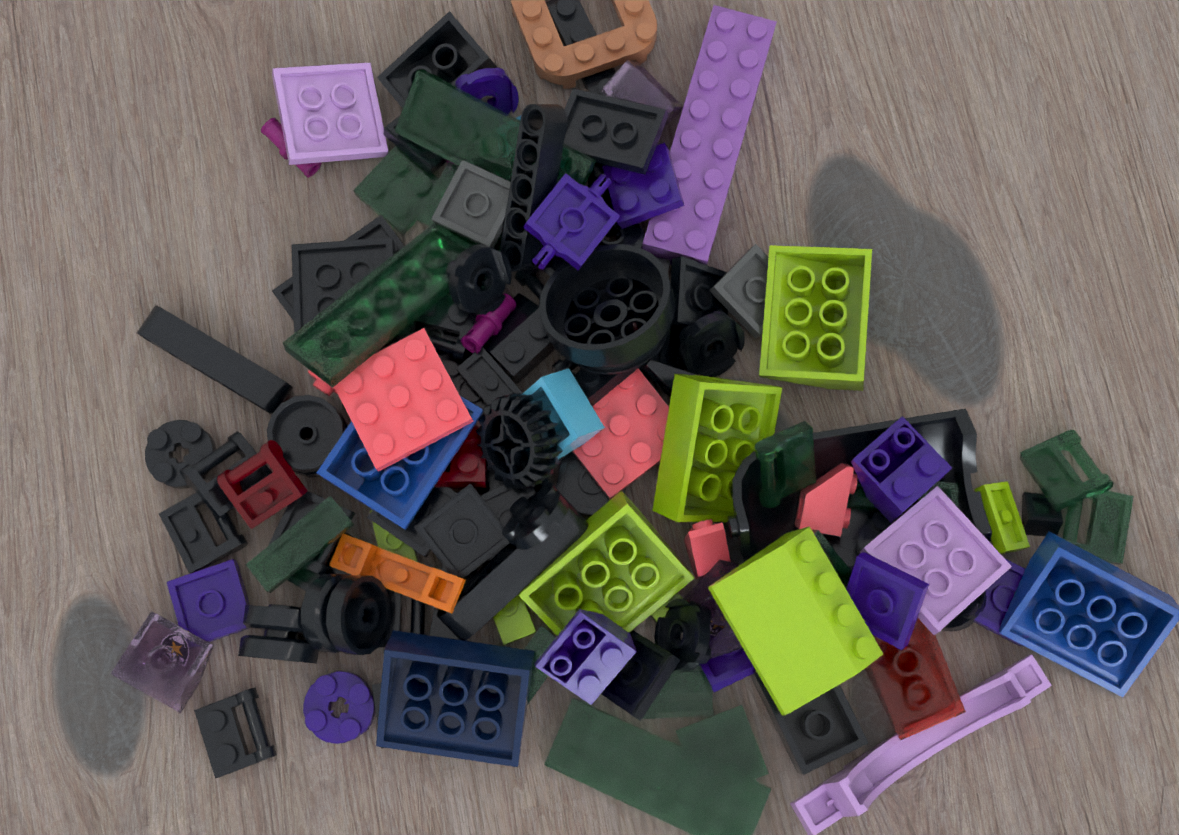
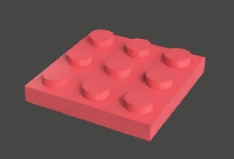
[329,328,473,472]
[572,368,669,500]

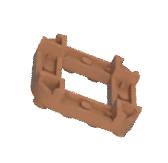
[510,0,657,89]

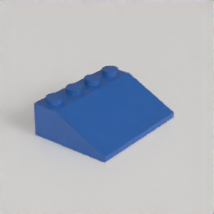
[316,396,484,530]
[999,532,1179,697]

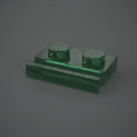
[643,665,714,719]

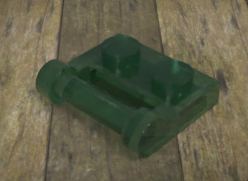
[755,421,816,508]
[1020,430,1114,512]
[1062,483,1134,565]

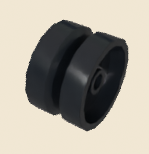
[267,395,348,478]
[301,574,391,655]
[238,604,319,664]

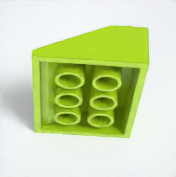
[759,245,872,391]
[652,374,782,522]
[518,490,694,636]
[708,527,883,716]

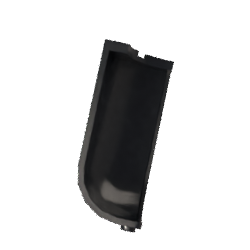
[727,408,992,578]

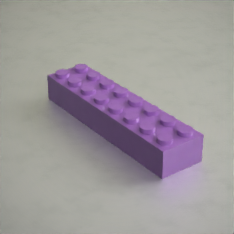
[642,5,777,265]

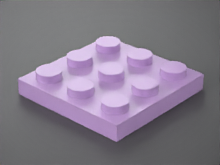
[272,63,389,165]
[860,486,1012,635]

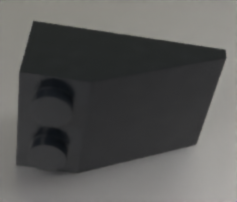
[377,11,498,126]

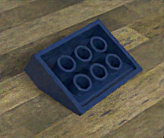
[376,630,535,767]

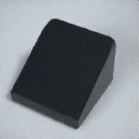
[1022,492,1063,536]

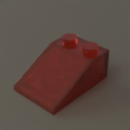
[865,618,966,740]

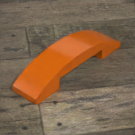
[329,533,466,614]

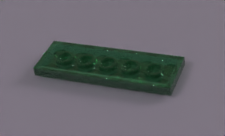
[395,70,596,186]
[283,223,471,388]
[544,698,772,835]

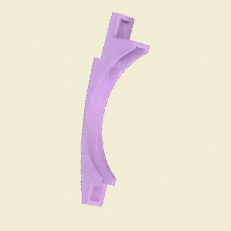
[790,654,1052,835]

